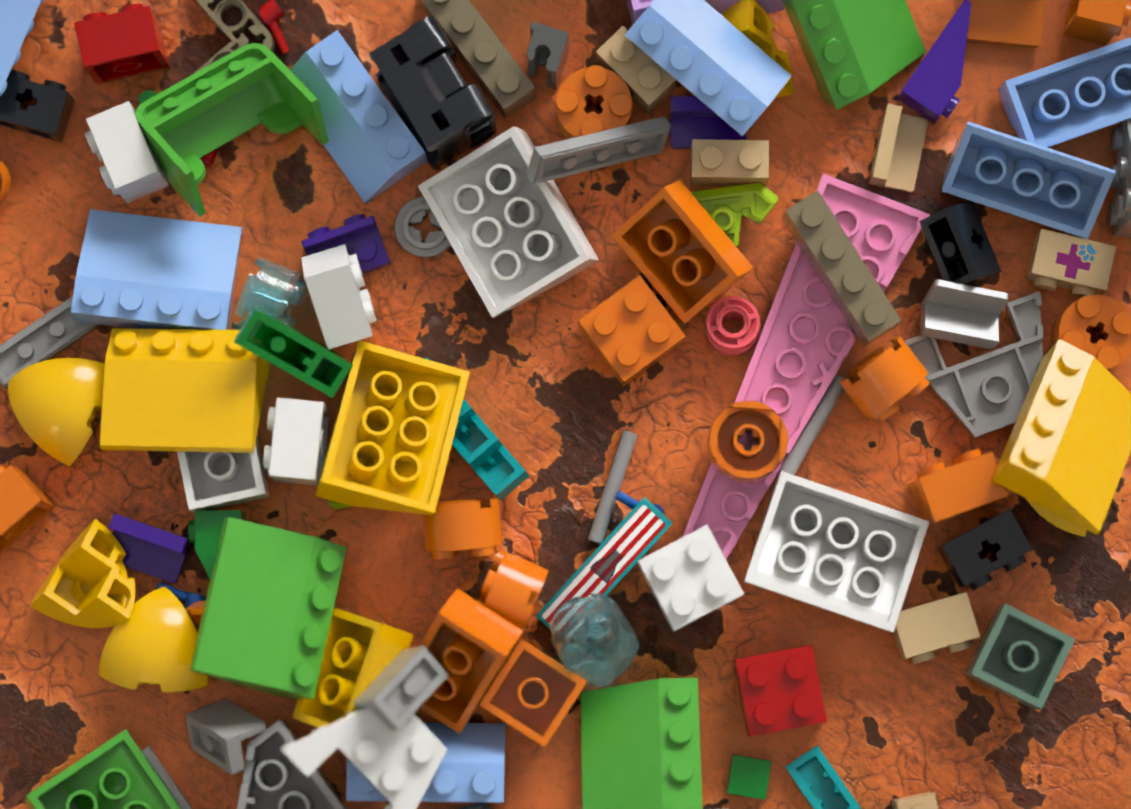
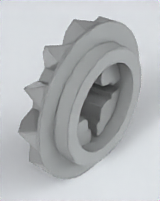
[395,197,451,258]

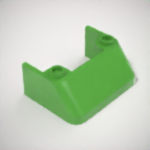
[135,43,329,217]

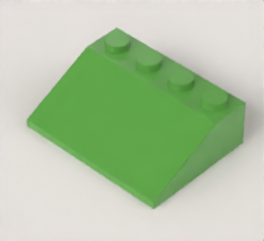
[782,0,926,110]
[190,517,347,699]
[580,678,703,809]
[25,729,180,809]

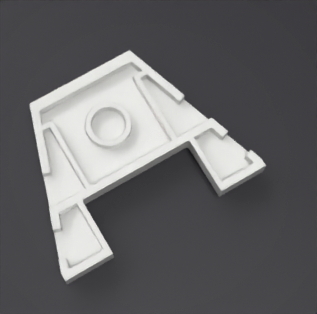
[280,707,448,809]

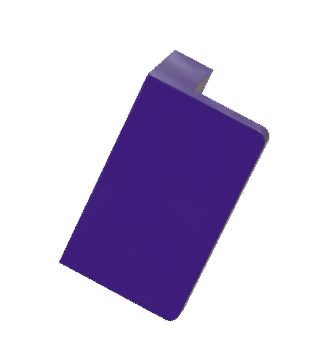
[670,96,746,149]
[109,513,191,583]

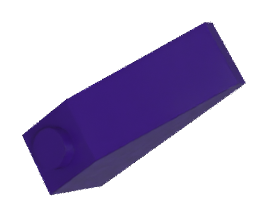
[897,0,971,124]

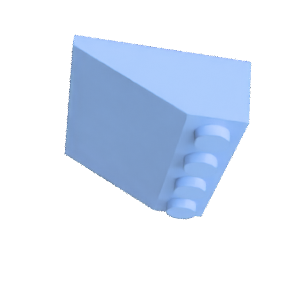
[71,209,242,330]

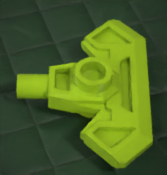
[691,182,778,248]

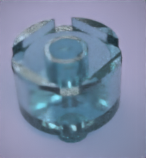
[231,257,308,330]
[550,594,639,687]

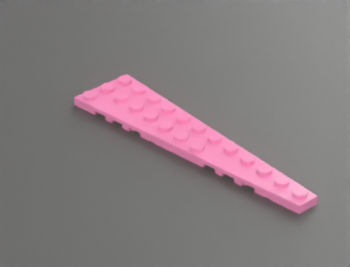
[683,174,930,559]

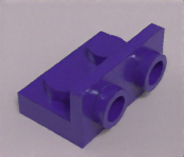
[301,214,391,274]

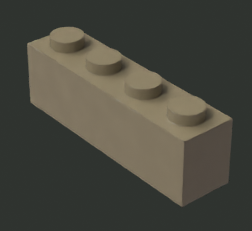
[416,0,536,119]
[782,191,902,347]

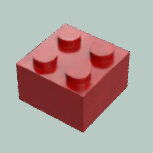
[74,3,170,84]
[733,645,827,737]

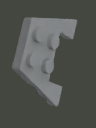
[905,291,1043,439]

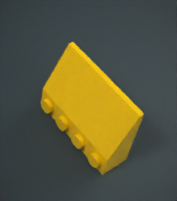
[100,328,270,453]
[992,339,1131,535]
[315,340,470,515]

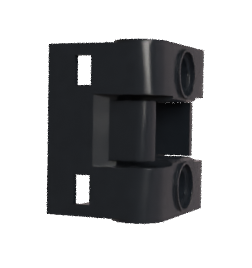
[369,16,497,171]

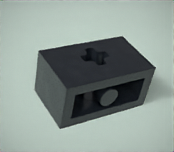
[0,70,75,143]
[919,201,1002,286]
[937,509,1033,591]

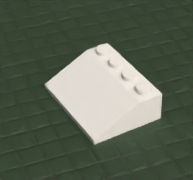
[418,126,599,318]
[744,471,930,633]

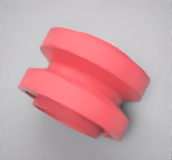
[706,296,760,356]

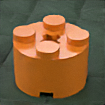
[556,65,632,140]
[1051,295,1131,371]
[839,335,930,421]
[707,400,788,482]
[422,498,503,559]
[477,550,549,641]

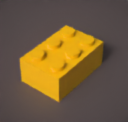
[292,608,414,728]

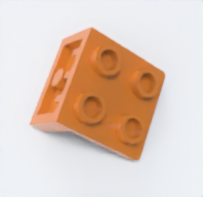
[967,0,1045,48]

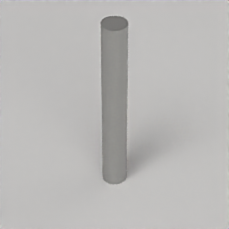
[779,375,844,475]
[588,430,638,544]

